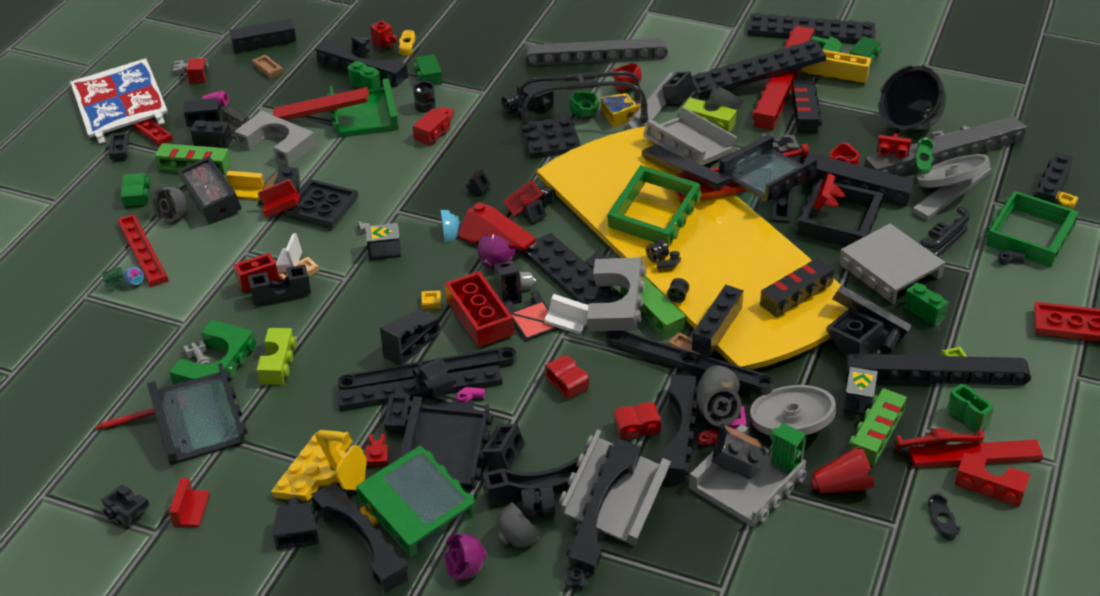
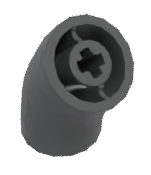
[696,366,741,426]

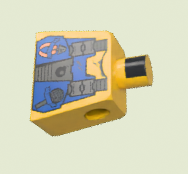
[600,94,642,128]

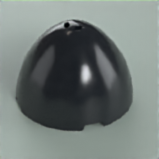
[878,65,947,132]

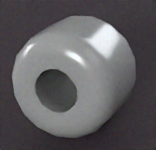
[520,272,535,291]

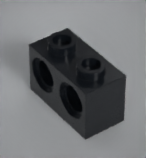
[482,424,525,471]

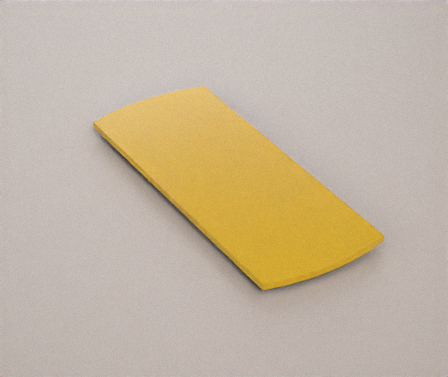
[537,126,848,370]

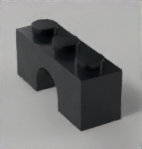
[248,264,311,305]

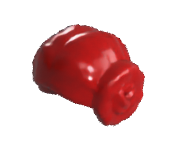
[829,142,860,165]

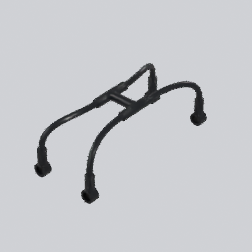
[517,71,648,133]

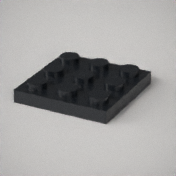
[523,117,581,159]
[284,179,358,228]

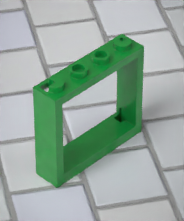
[607,165,702,247]
[985,191,1079,267]

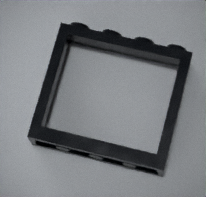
[796,178,884,247]

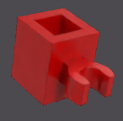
[370,21,397,48]

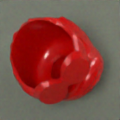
[612,63,642,92]

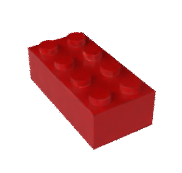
[445,271,514,348]

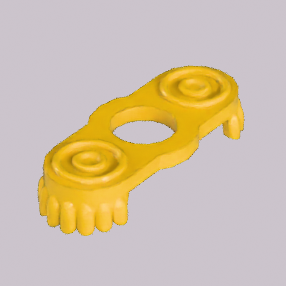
[399,30,416,56]

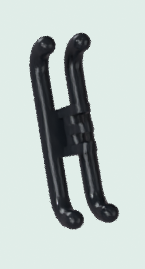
[920,207,970,257]

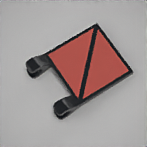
[503,290,561,342]

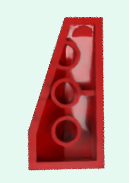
[458,202,536,250]

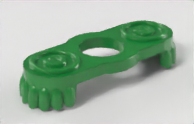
[915,137,934,174]

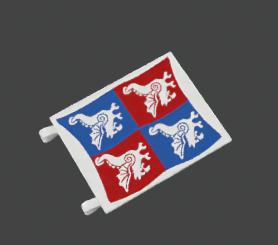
[70,58,168,144]

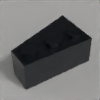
[380,309,440,365]

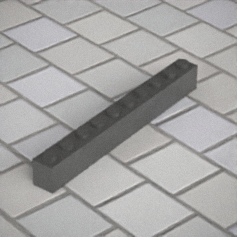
[864,116,1026,176]

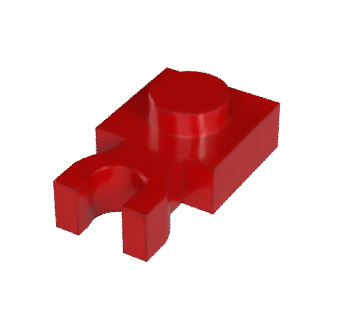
[366,434,388,468]

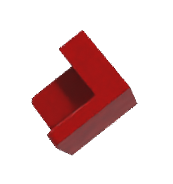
[186,58,206,83]

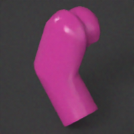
[456,387,485,403]

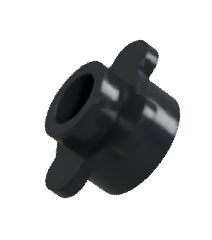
[565,567,589,589]

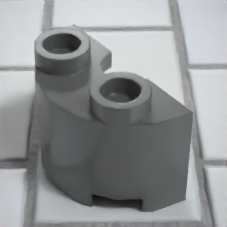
[761,134,800,161]

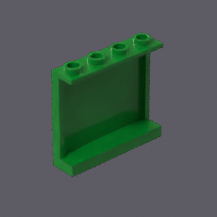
[327,79,399,138]

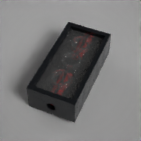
[177,156,242,225]

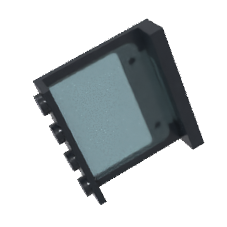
[719,134,818,202]
[147,363,248,465]

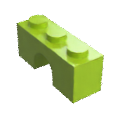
[683,98,737,133]
[257,328,297,385]

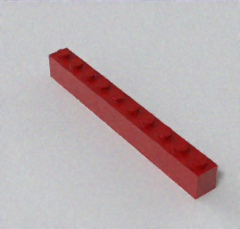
[752,26,814,130]

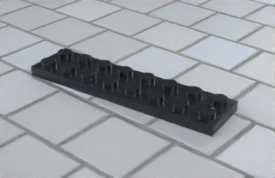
[747,13,875,44]
[692,39,827,98]
[521,233,643,319]

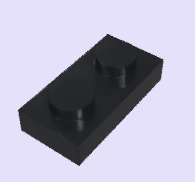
[108,132,130,159]

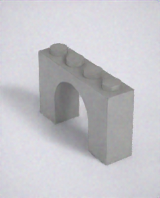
[235,111,316,167]
[587,257,647,331]

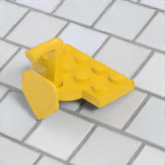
[271,430,367,502]

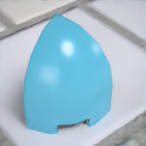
[441,210,461,242]

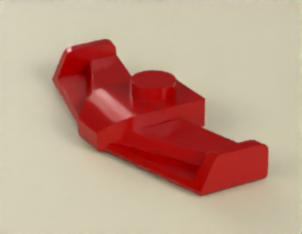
[893,428,985,451]

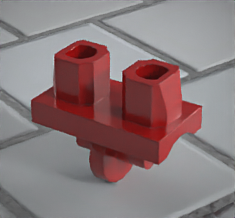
[876,133,911,159]

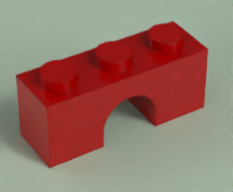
[954,452,1031,507]

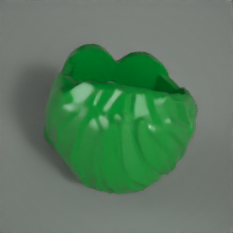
[569,91,599,118]

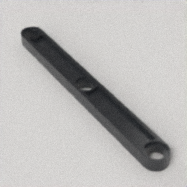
[606,331,774,395]
[338,347,517,391]

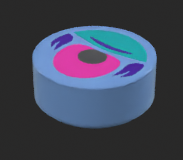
[123,266,144,286]

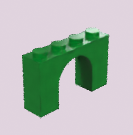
[170,320,256,398]

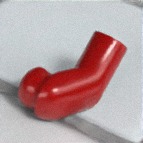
[698,429,718,446]

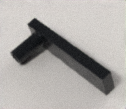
[832,285,912,353]

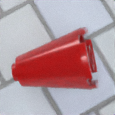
[810,446,875,494]

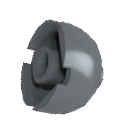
[710,84,744,111]
[152,186,188,223]
[497,503,540,548]

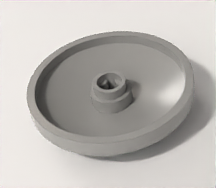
[917,154,991,187]
[750,385,836,435]

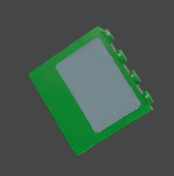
[356,445,476,558]

